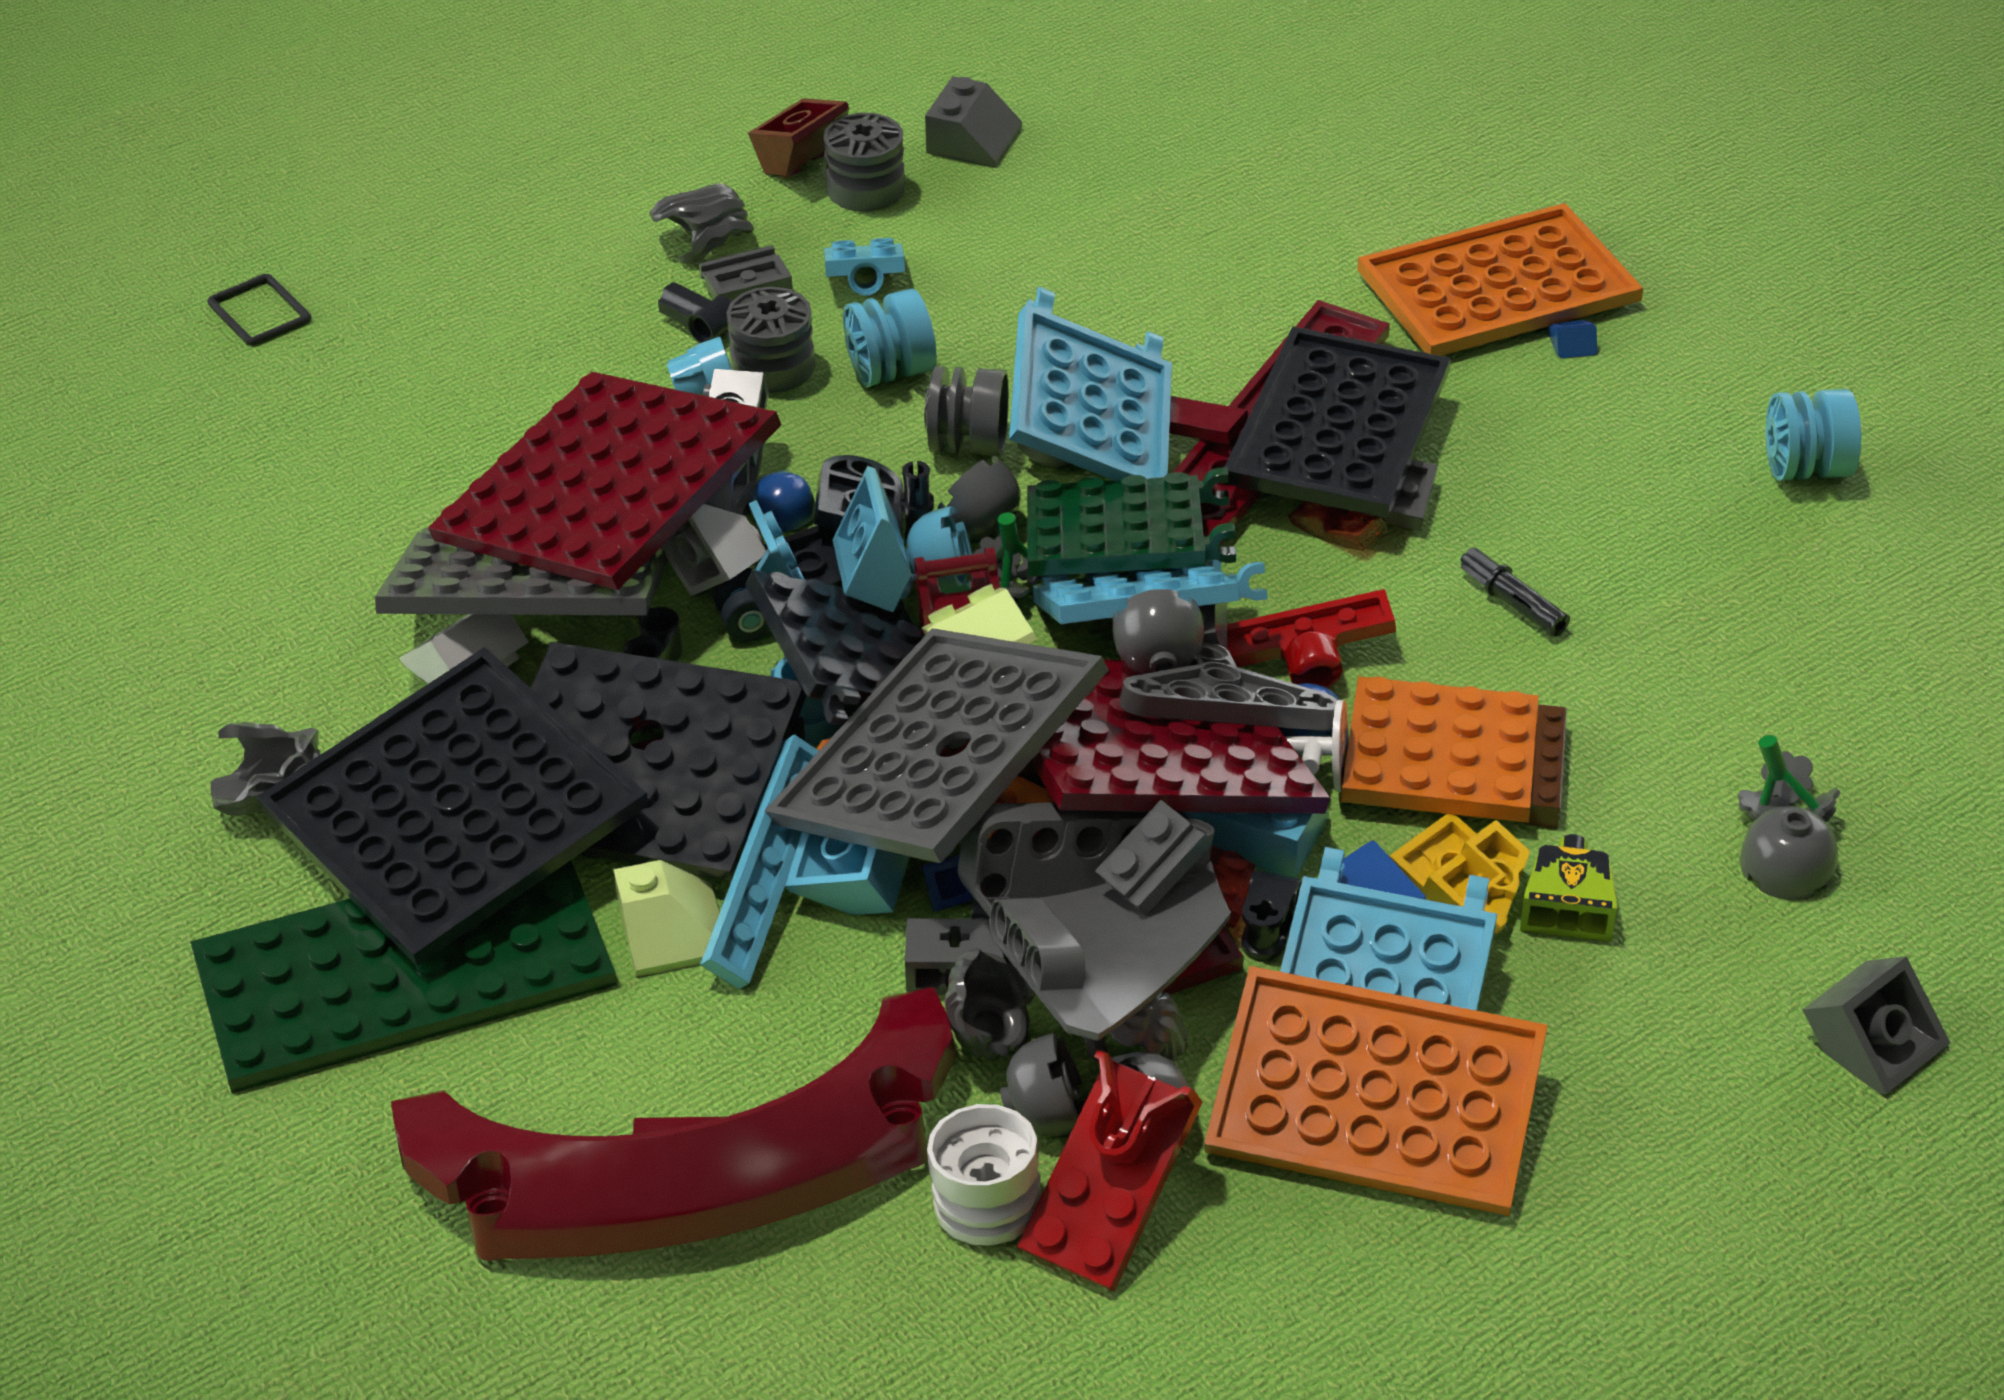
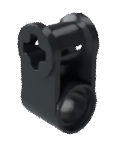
[1241,870,1302,960]

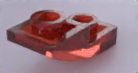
[1288,501,1388,551]

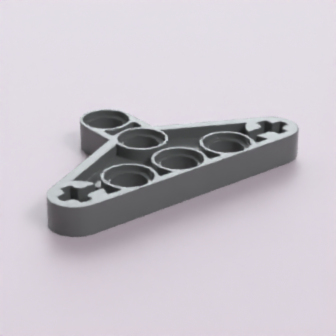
[1119,641,1337,730]

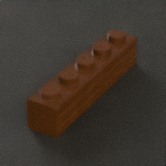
[1529,704,1567,828]

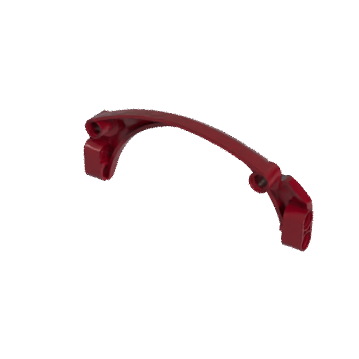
[391,987,955,1261]

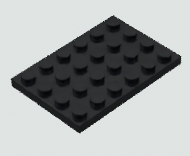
[1223,326,1451,518]

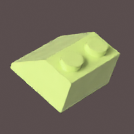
[922,584,1037,644]

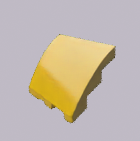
[1389,813,1530,934]

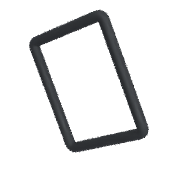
[207,274,311,345]

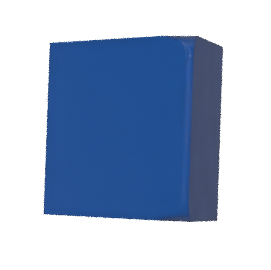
[1547,320,1597,358]

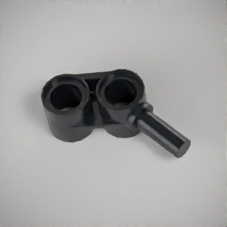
[623,607,682,662]

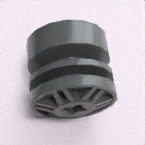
[824,113,905,212]
[726,287,815,393]
[924,366,1009,456]

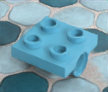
[824,238,905,296]

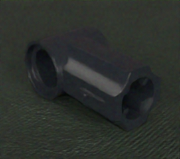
[658,282,732,343]

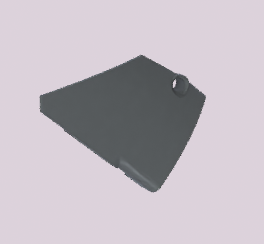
[958,802,1231,1041]

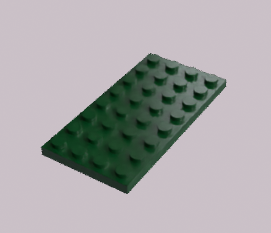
[190,860,617,1093]

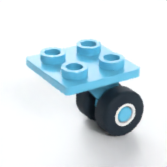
[712,500,805,641]

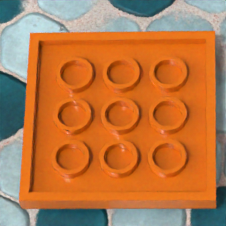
[1341,676,1539,823]

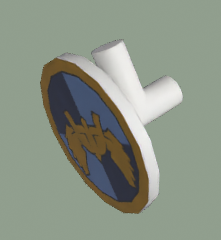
[1286,700,1349,792]

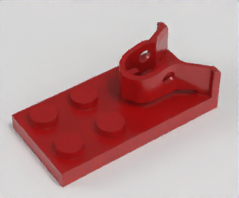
[1017,1050,1203,1292]

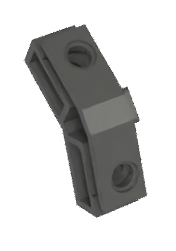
[703,369,769,516]

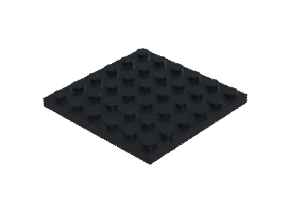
[257,647,650,967]

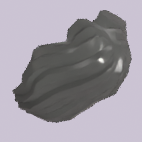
[649,183,754,264]
[211,722,321,816]
[945,948,1036,1060]
[1084,991,1188,1063]

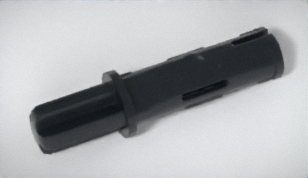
[1460,547,1570,637]

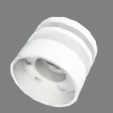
[927,1104,1042,1246]

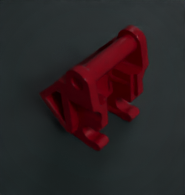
[914,547,1000,635]

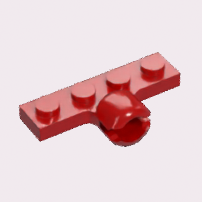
[1227,589,1396,688]

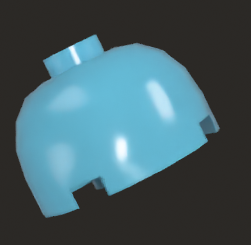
[905,506,973,594]

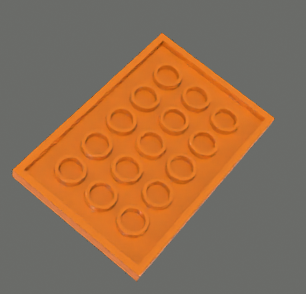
[1357,203,1643,356]
[1204,966,1548,1216]

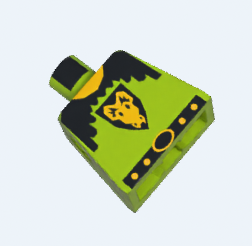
[1520,834,1617,942]

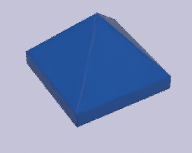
[921,854,973,912]

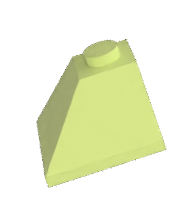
[613,860,720,977]

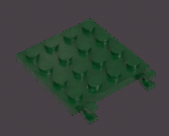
[1027,467,1236,577]

